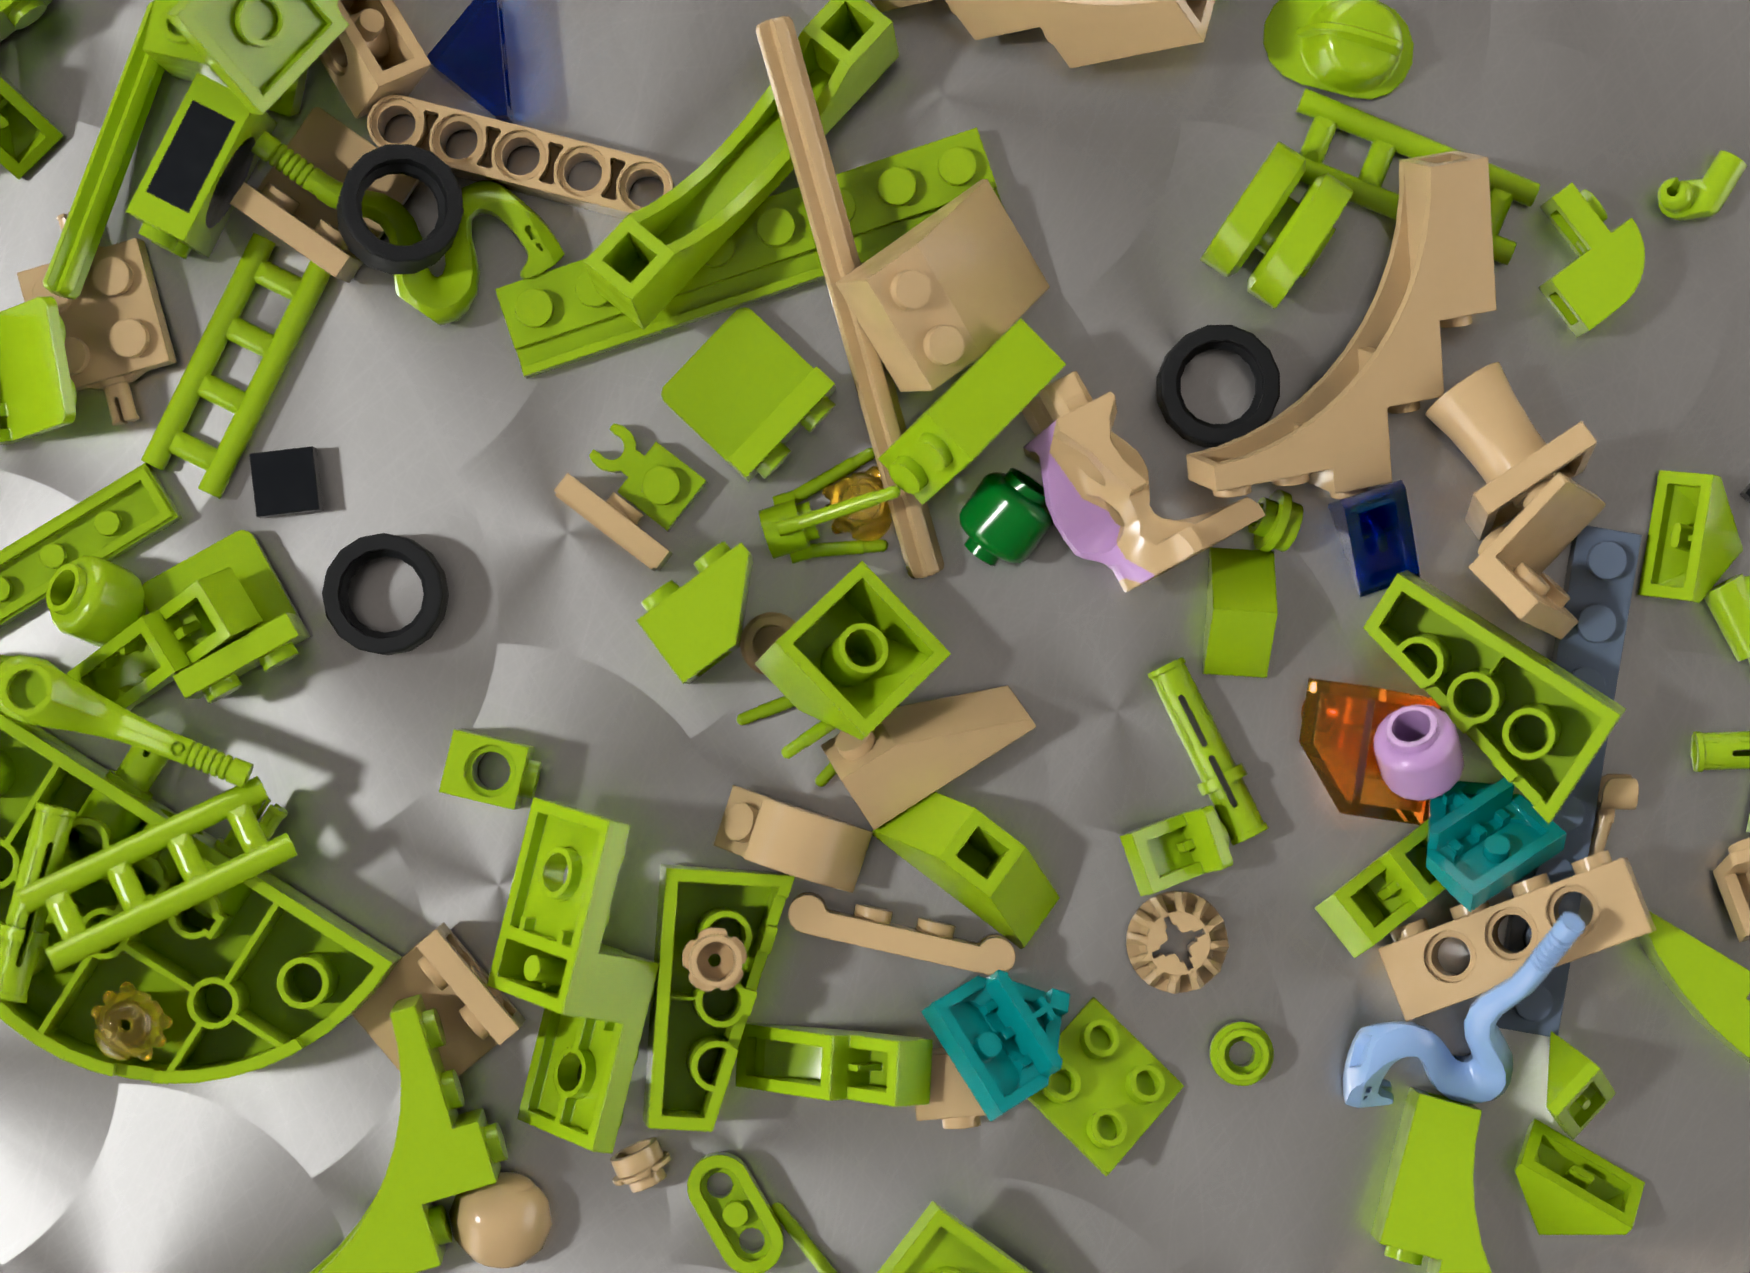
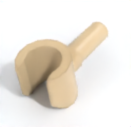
[1588,774,1639,857]

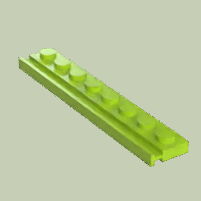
[495,127,1004,379]

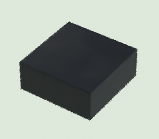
[249,446,324,518]

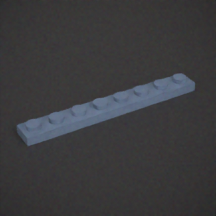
[1496,526,1642,1037]

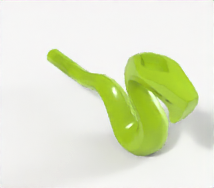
[251,130,565,326]
[0,655,254,788]

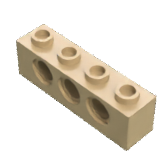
[319,0,431,119]
[1378,850,1656,1022]

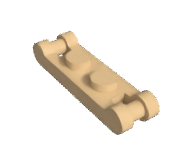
[788,892,1015,975]

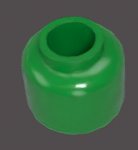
[959,468,1053,566]

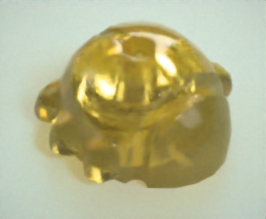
[822,466,893,541]
[91,981,173,1061]

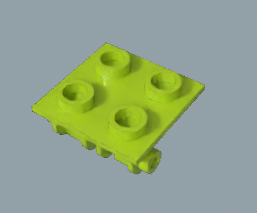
[1027,997,1184,1176]

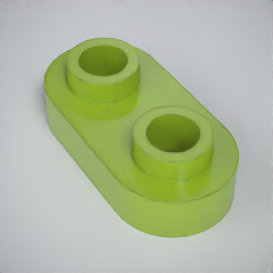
[687,1152,784,1273]

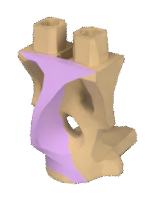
[1021,371,1266,593]

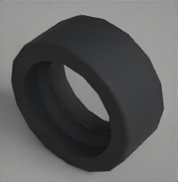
[337,144,464,275]
[1157,325,1280,448]
[322,533,449,655]

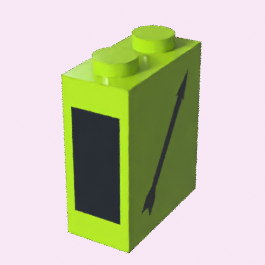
[126,72,278,260]

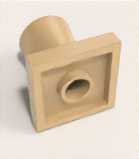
[1425,362,1597,541]

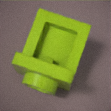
[1119,805,1233,896]

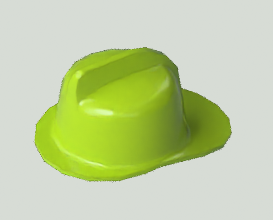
[1263,0,1414,100]

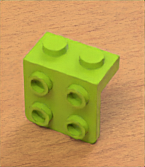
[0,296,77,445]
[661,307,836,482]
[142,530,311,704]

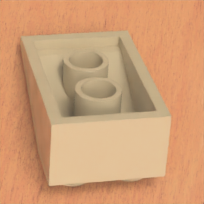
[835,179,1050,392]

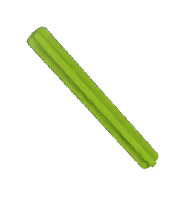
[43,0,165,299]

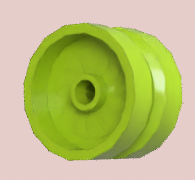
[1200,141,1354,309]

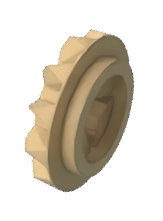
[1126,891,1229,994]

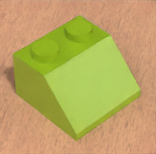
[754,561,951,740]

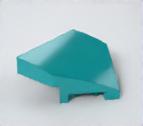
[1426,776,1567,912]
[921,969,1070,1122]

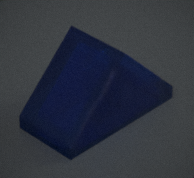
[427,0,514,124]
[1328,480,1420,597]

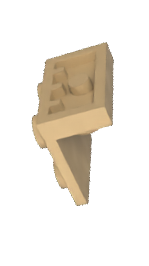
[230,107,419,283]
[1468,473,1606,640]
[352,923,526,1077]

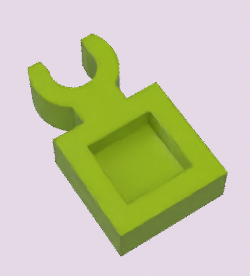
[589,423,707,532]

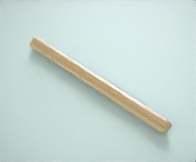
[756,16,944,579]

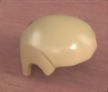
[449,1172,552,1269]

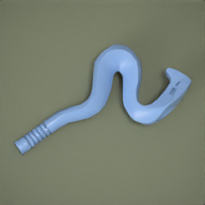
[1343,912,1585,1108]

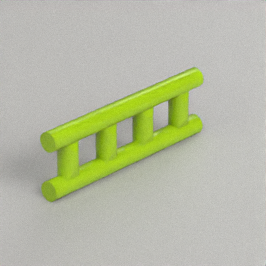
[1296,88,1541,266]
[141,232,331,499]
[16,776,298,972]

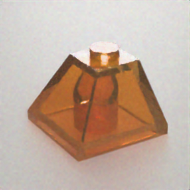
[1299,678,1444,825]

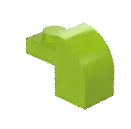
[1538,182,1645,337]

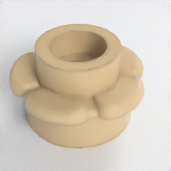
[682,927,747,992]
[610,1137,671,1193]

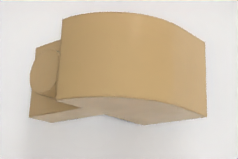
[713,785,873,893]

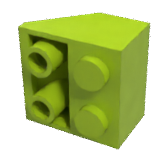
[636,541,754,684]

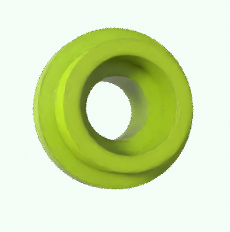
[1248,489,1303,552]
[1209,1021,1274,1086]

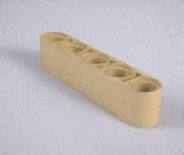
[367,95,675,219]

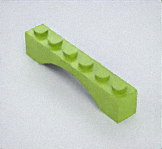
[584,0,899,330]

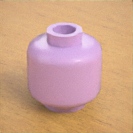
[1373,704,1464,801]

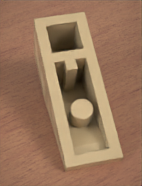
[821,685,1036,830]

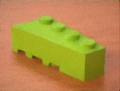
[1363,570,1626,824]
[643,864,795,1132]

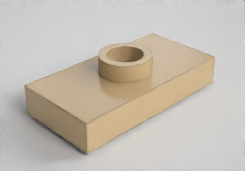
[554,473,673,572]

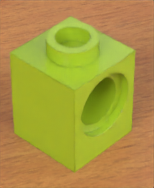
[439,729,542,810]

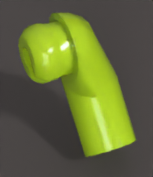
[1657,150,1747,221]

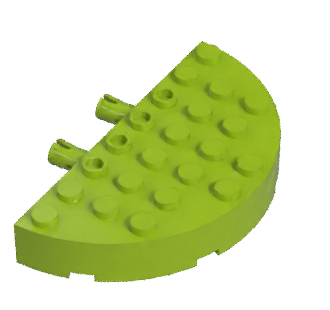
[0,711,402,1084]

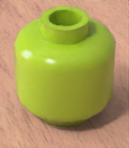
[46,555,146,647]

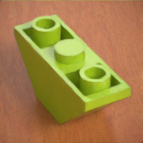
[872,792,1060,949]

